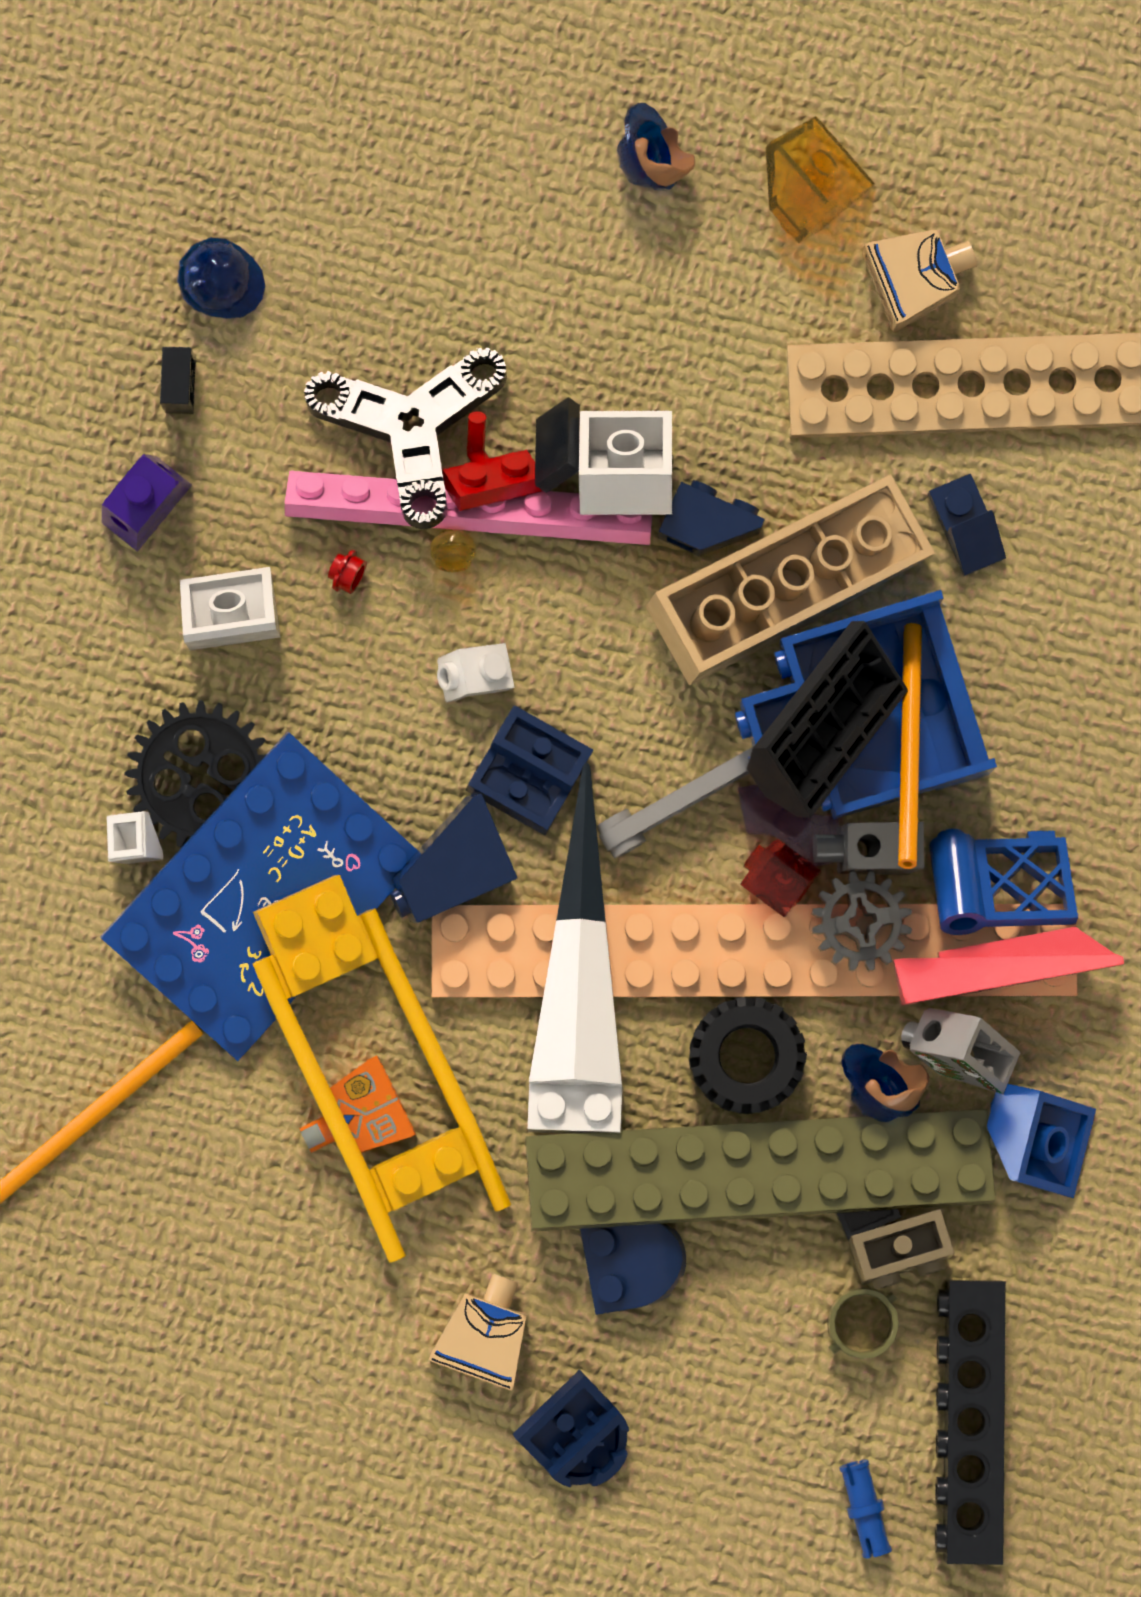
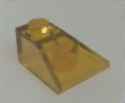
[765,116,875,243]

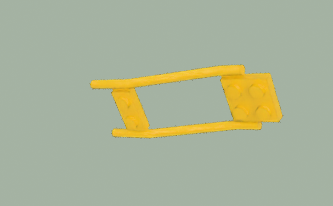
[252,875,511,1263]

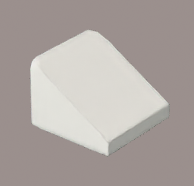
[107,811,163,864]

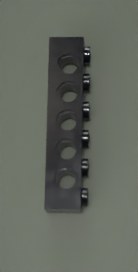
[935,1280,1006,1565]

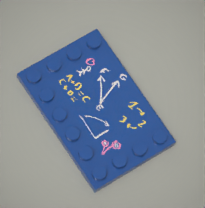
[100,732,418,1061]

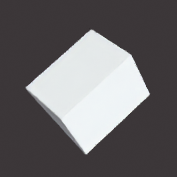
[180,567,280,650]

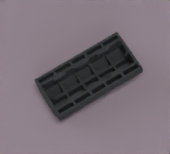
[746,621,908,818]

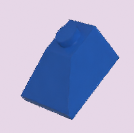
[987,1084,1096,1198]

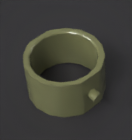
[827,1288,899,1359]

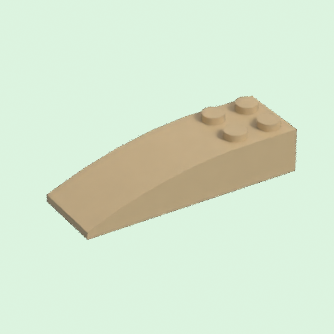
[645,474,935,686]

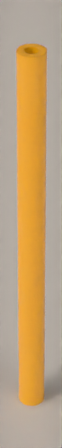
[898,623,922,869]
[0,1020,204,1204]

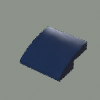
[466,705,594,836]

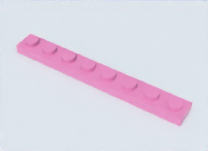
[285,471,652,545]

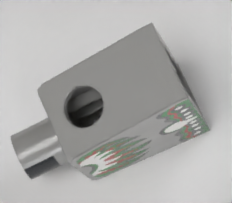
[901,1008,1021,1094]

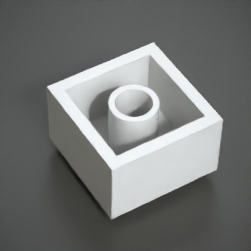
[579,411,672,515]

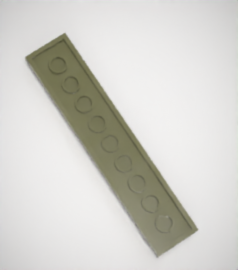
[525,1109,996,1232]

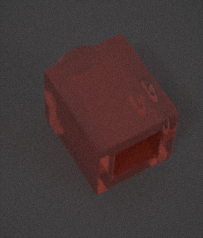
[740,838,821,917]

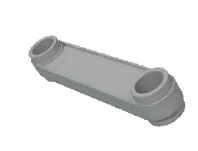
[596,747,753,859]

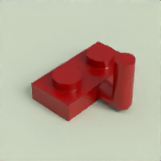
[442,411,542,511]

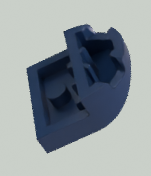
[580,1223,686,1315]
[513,1369,629,1487]

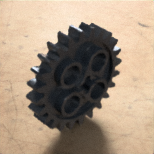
[124,700,266,847]

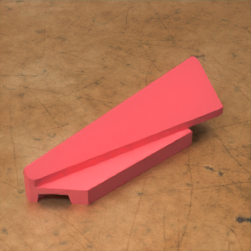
[893,927,1124,1006]

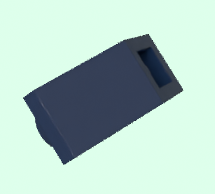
[658,480,765,557]

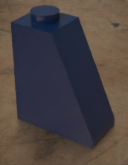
[390,793,518,923]

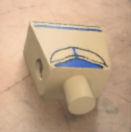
[862,230,977,333]
[429,1273,527,1391]

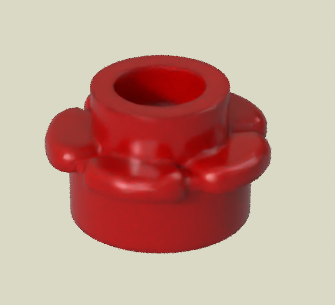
[328,550,367,594]

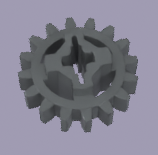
[811,871,912,972]

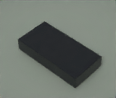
[535,397,580,493]

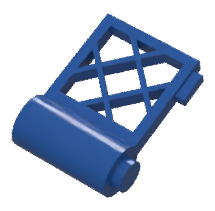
[929,829,1078,935]

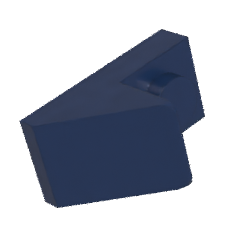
[927,473,1006,576]

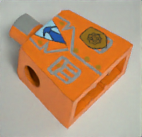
[299,1055,417,1153]

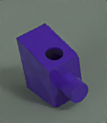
[101,454,192,552]

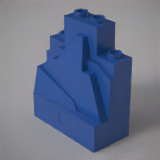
[734,590,997,819]

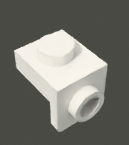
[437,643,515,702]

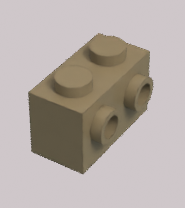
[848,1209,955,1290]

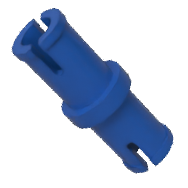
[839,1459,892,1559]

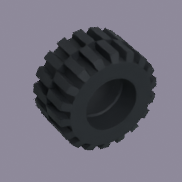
[689,997,807,1114]

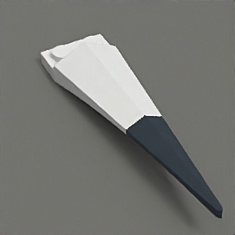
[527,761,623,1134]

